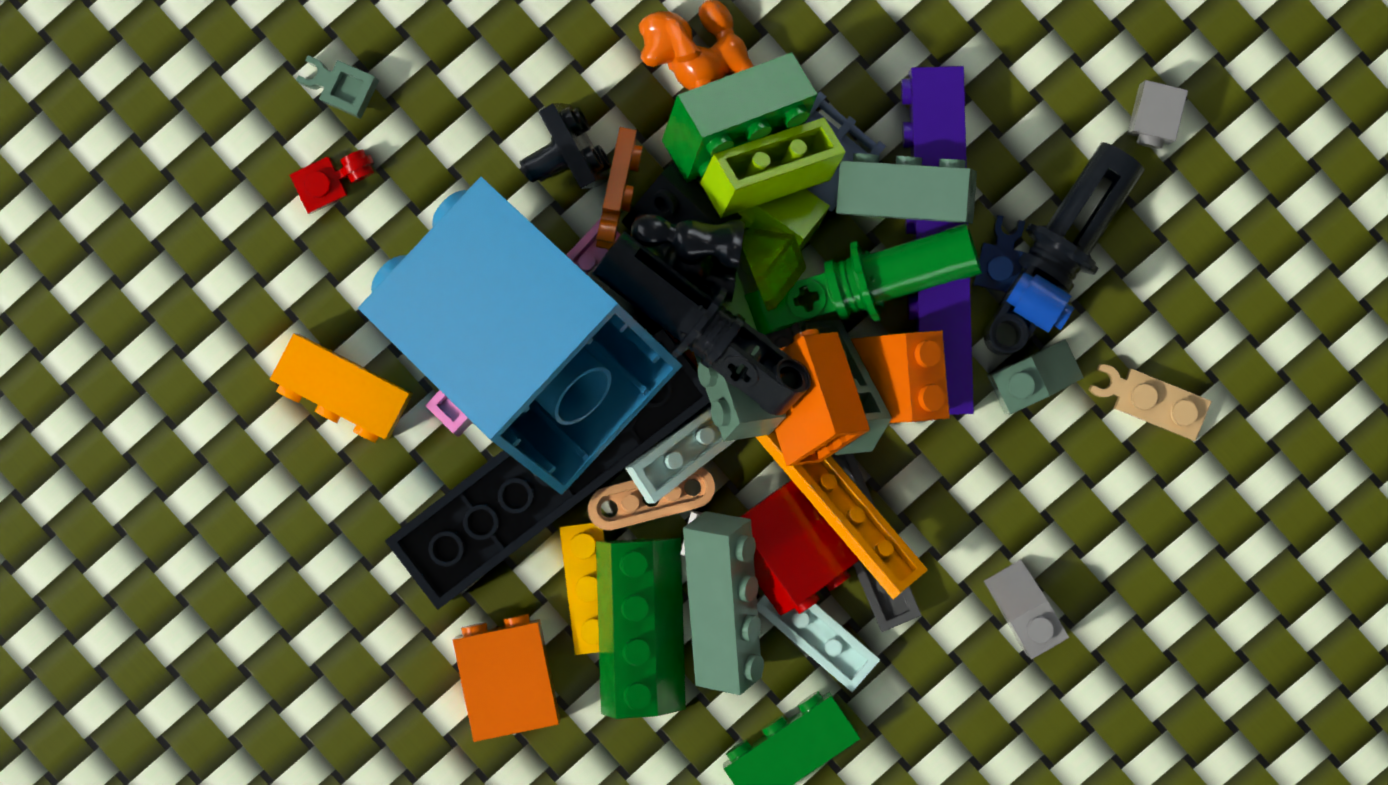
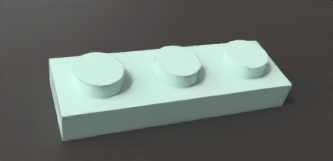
[625,403,736,504]
[757,594,880,692]

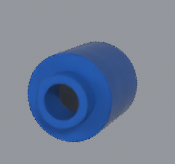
[1006,272,1074,333]

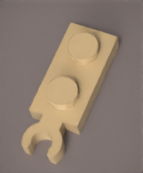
[1088,364,1211,441]

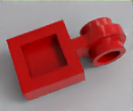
[289,149,375,214]

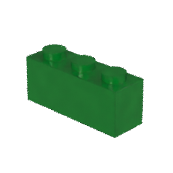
[723,691,860,785]

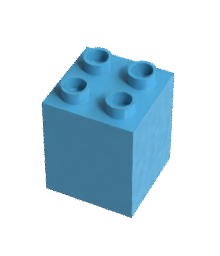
[358,176,683,495]

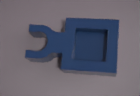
[972,215,1026,293]

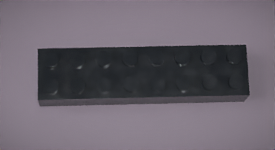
[385,328,710,610]

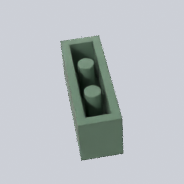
[836,153,977,224]

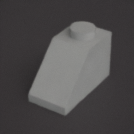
[983,559,1069,660]

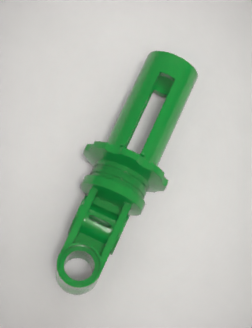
[744,223,982,335]

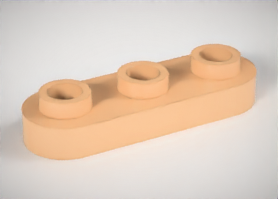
[587,467,715,531]

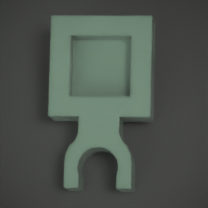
[296,55,379,119]

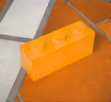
[270,333,413,443]

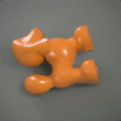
[639,0,754,90]

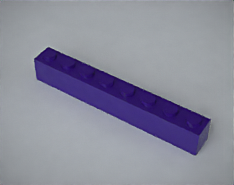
[901,66,974,415]

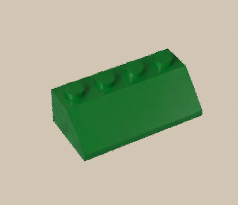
[596,537,686,719]

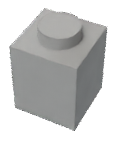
[1127,80,1188,149]

